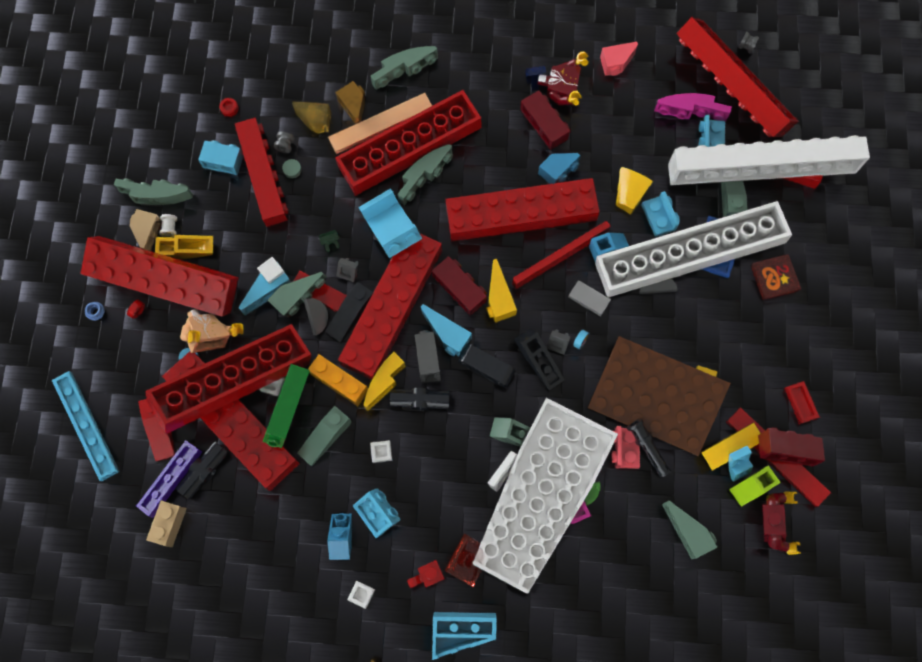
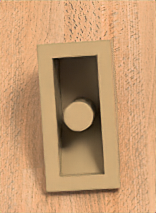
[130,209,162,251]

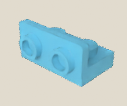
[698,115,725,147]
[641,191,680,237]
[353,488,401,538]

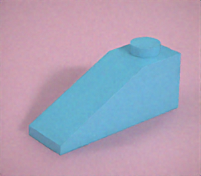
[239,262,291,315]
[421,304,472,357]

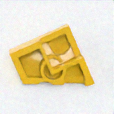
[616,167,653,215]

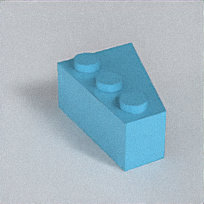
[432,612,496,660]

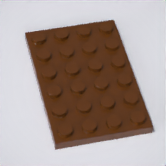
[588,336,731,456]

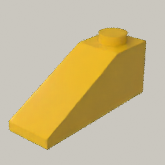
[486,259,517,322]

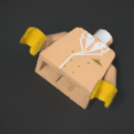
[180,309,244,353]

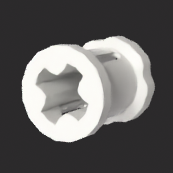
[159,214,177,238]

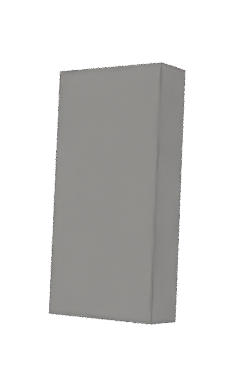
[568,280,611,317]

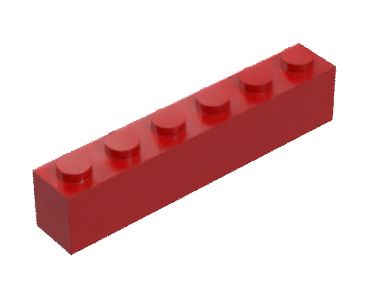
[235,117,289,227]

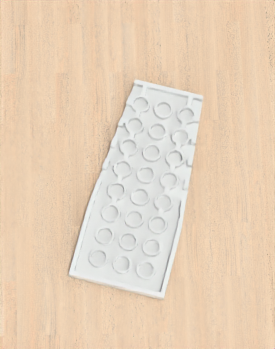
[473,398,618,594]

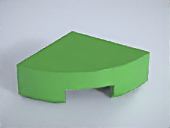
[584,481,601,506]

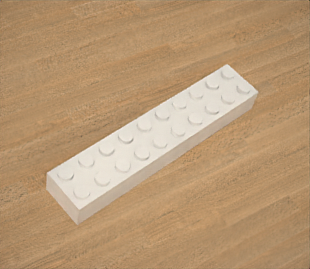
[668,135,870,185]
[595,201,792,298]

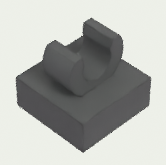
[336,258,358,282]
[546,329,570,355]

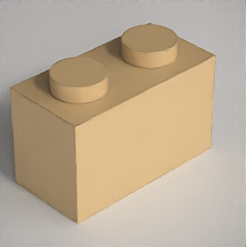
[146,501,187,547]

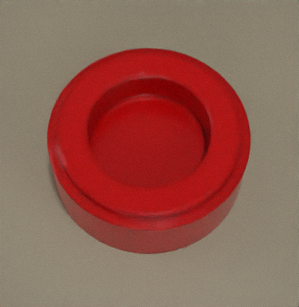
[219,98,239,117]
[127,299,145,319]

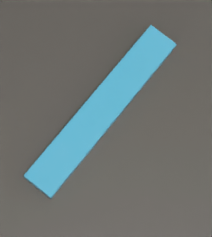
[52,371,120,481]

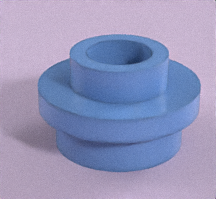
[85,302,105,321]

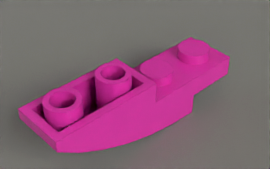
[654,93,732,122]

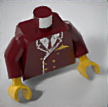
[538,52,588,106]
[762,491,801,555]

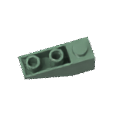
[268,272,327,317]

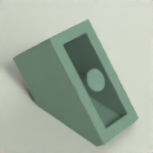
[490,417,530,447]

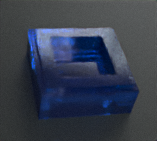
[525,66,546,76]

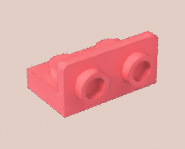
[611,426,640,469]

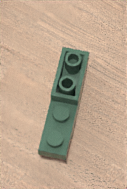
[371,46,438,90]
[397,144,453,206]
[114,178,193,205]

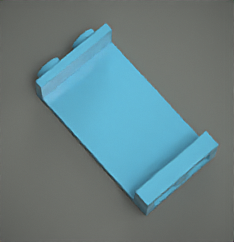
[358,189,422,258]

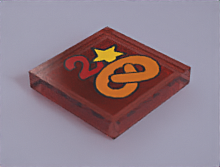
[751,254,801,300]

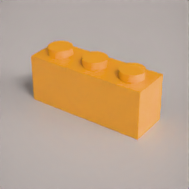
[308,354,368,407]

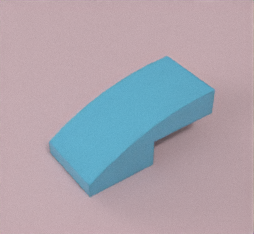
[728,446,753,482]

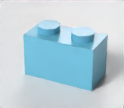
[198,140,244,175]

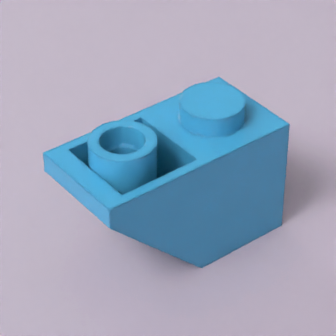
[538,153,580,184]
[589,232,629,263]
[327,513,352,560]

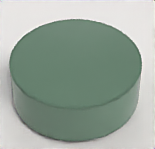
[282,159,302,178]

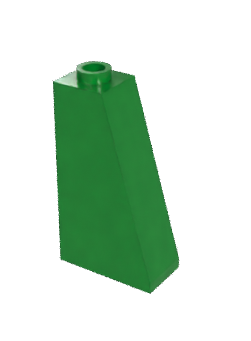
[263,364,310,448]

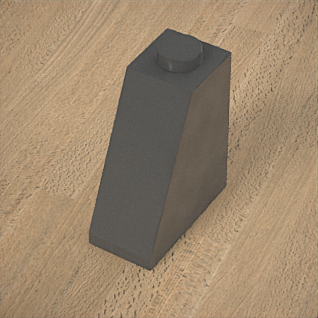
[415,330,441,384]

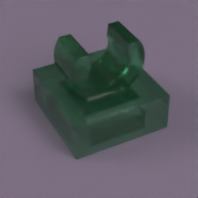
[319,230,339,252]

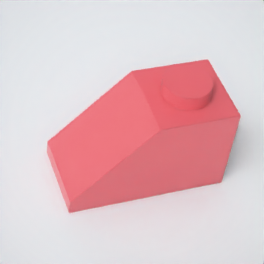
[600,42,638,76]

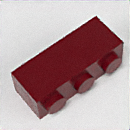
[520,90,570,150]
[432,256,487,316]
[758,428,825,467]

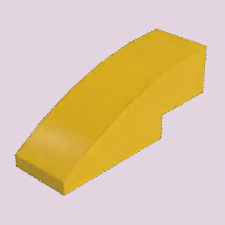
[155,235,213,259]
[363,352,406,411]
[702,423,761,470]

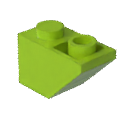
[729,465,781,506]

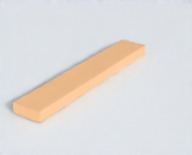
[328,93,432,154]

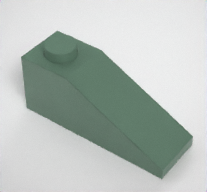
[721,181,747,217]
[297,406,352,466]
[662,501,717,559]

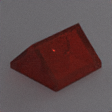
[445,534,482,587]

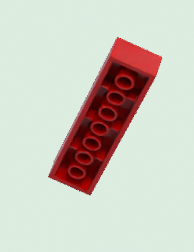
[676,17,799,137]
[335,90,481,196]
[445,178,600,242]
[338,234,442,380]
[80,236,239,316]
[146,324,311,434]
[162,351,300,491]

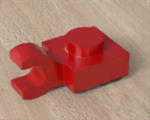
[407,560,444,588]

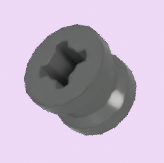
[738,32,759,54]
[273,132,295,153]

